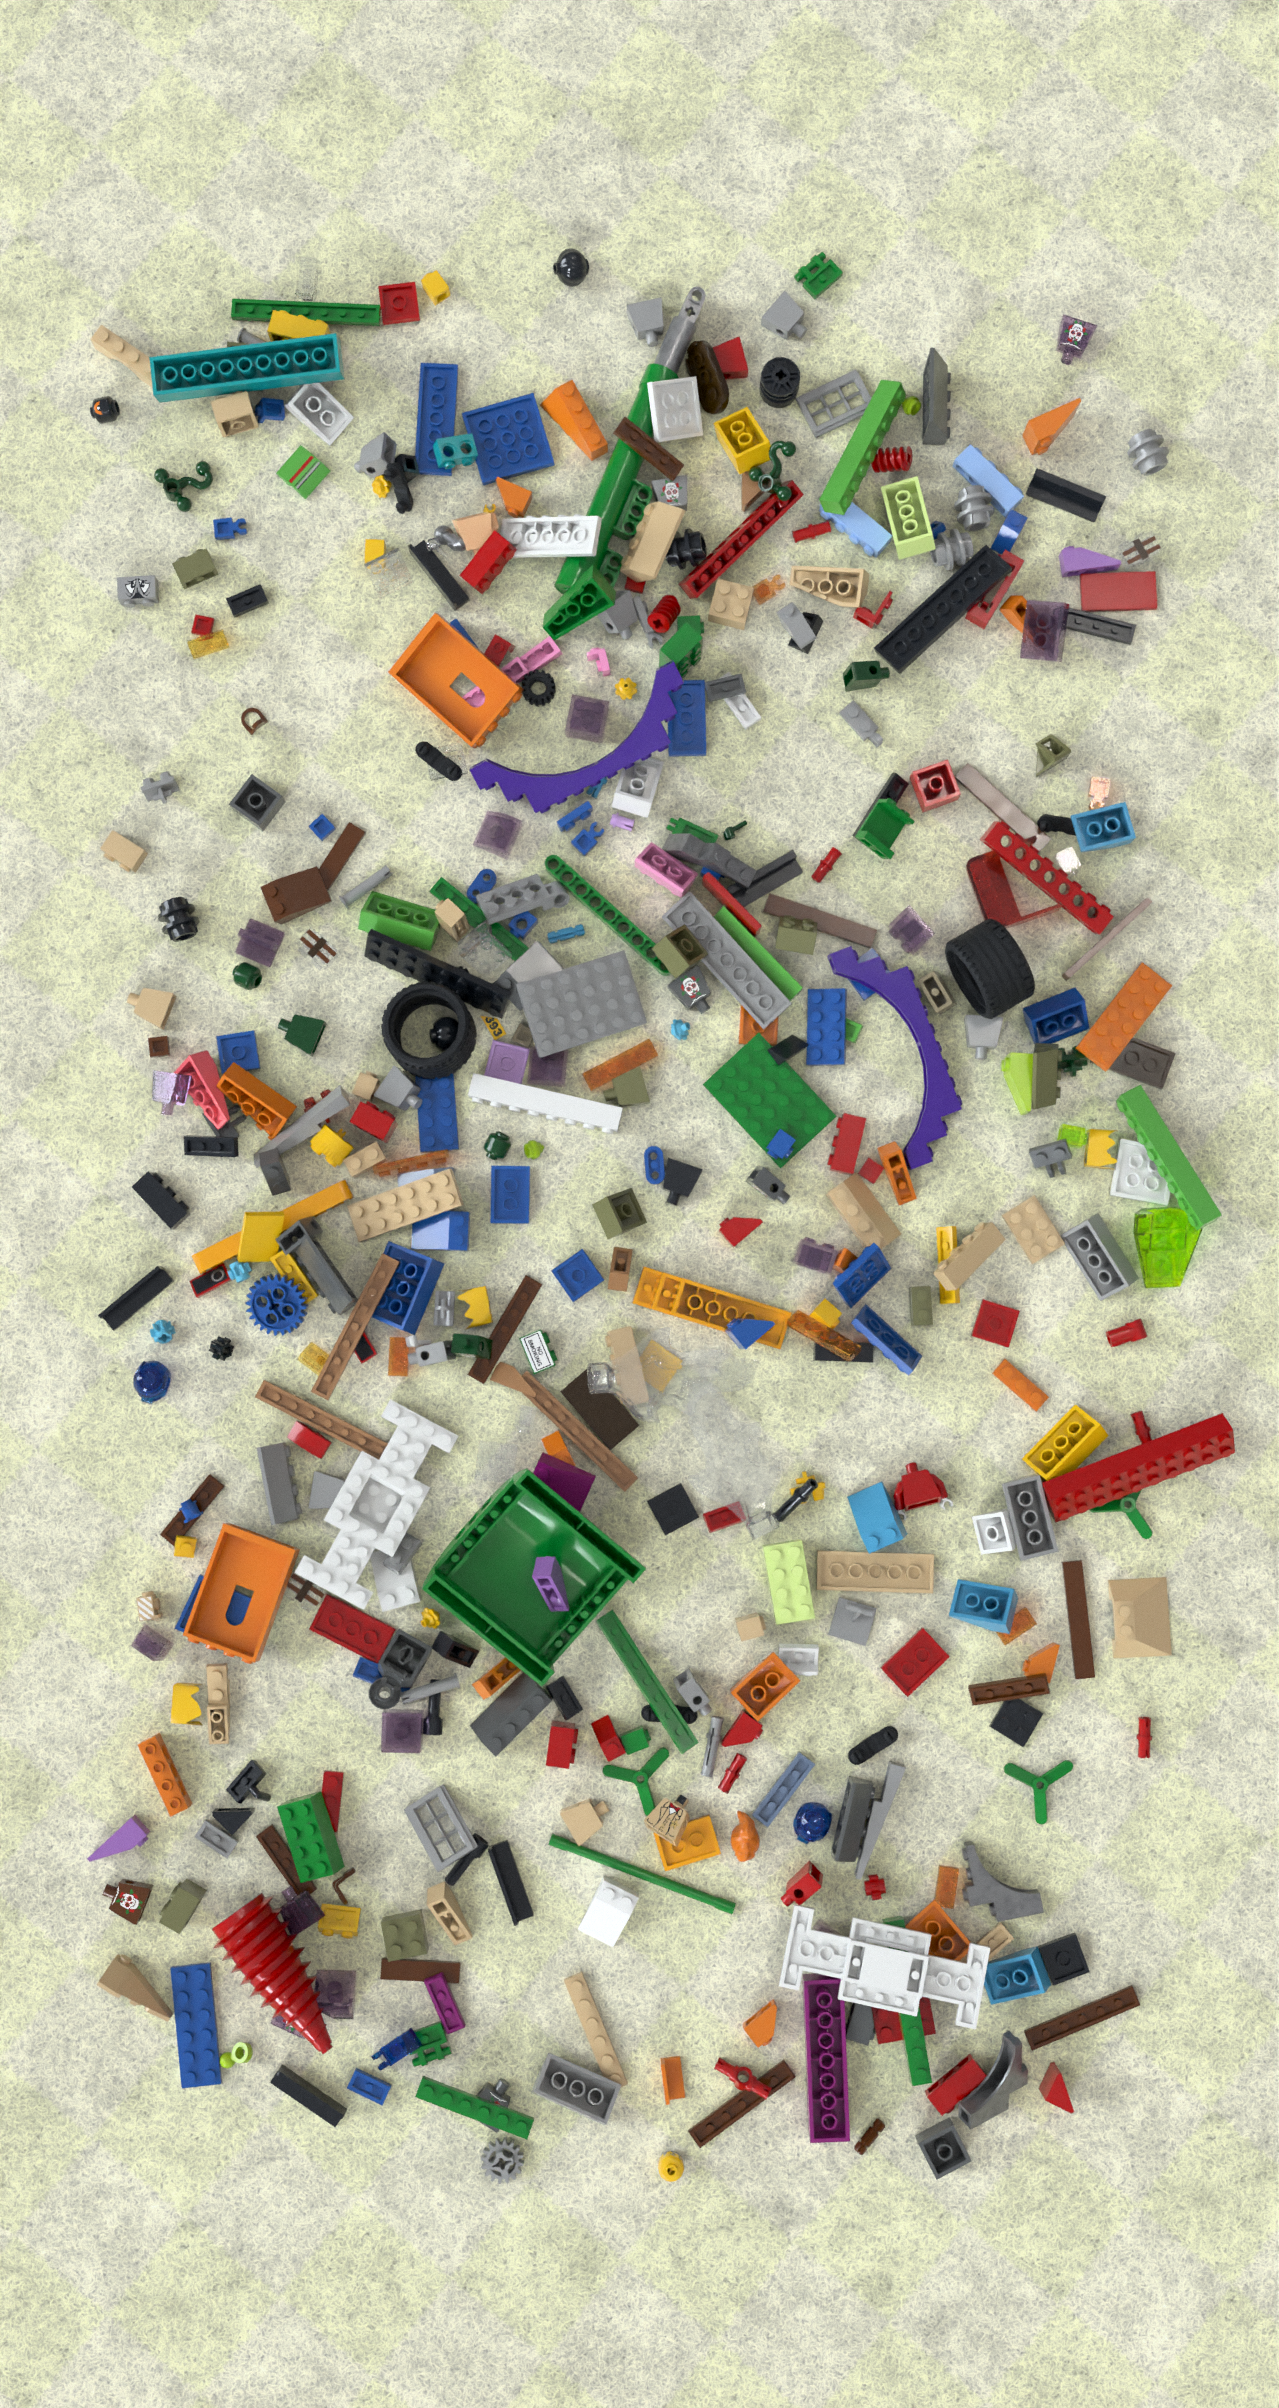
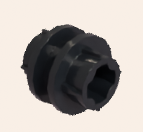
[666,528,707,570]
[158,897,200,942]

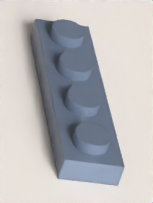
[752,1752,815,1828]

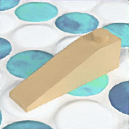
[789,566,870,608]
[97,1954,174,2022]

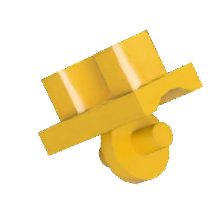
[789,1471,826,1504]

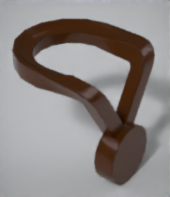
[241,708,268,735]
[332,1867,356,1905]

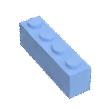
[952,444,1024,518]
[819,502,893,558]

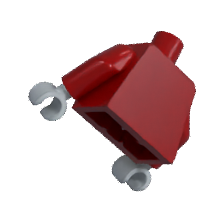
[893,1462,953,1521]

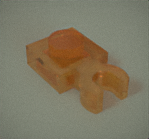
[752,575,786,605]
[1088,776,1110,810]

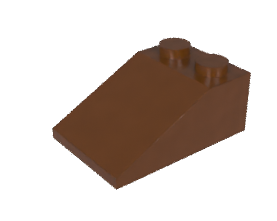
[260,866,332,924]

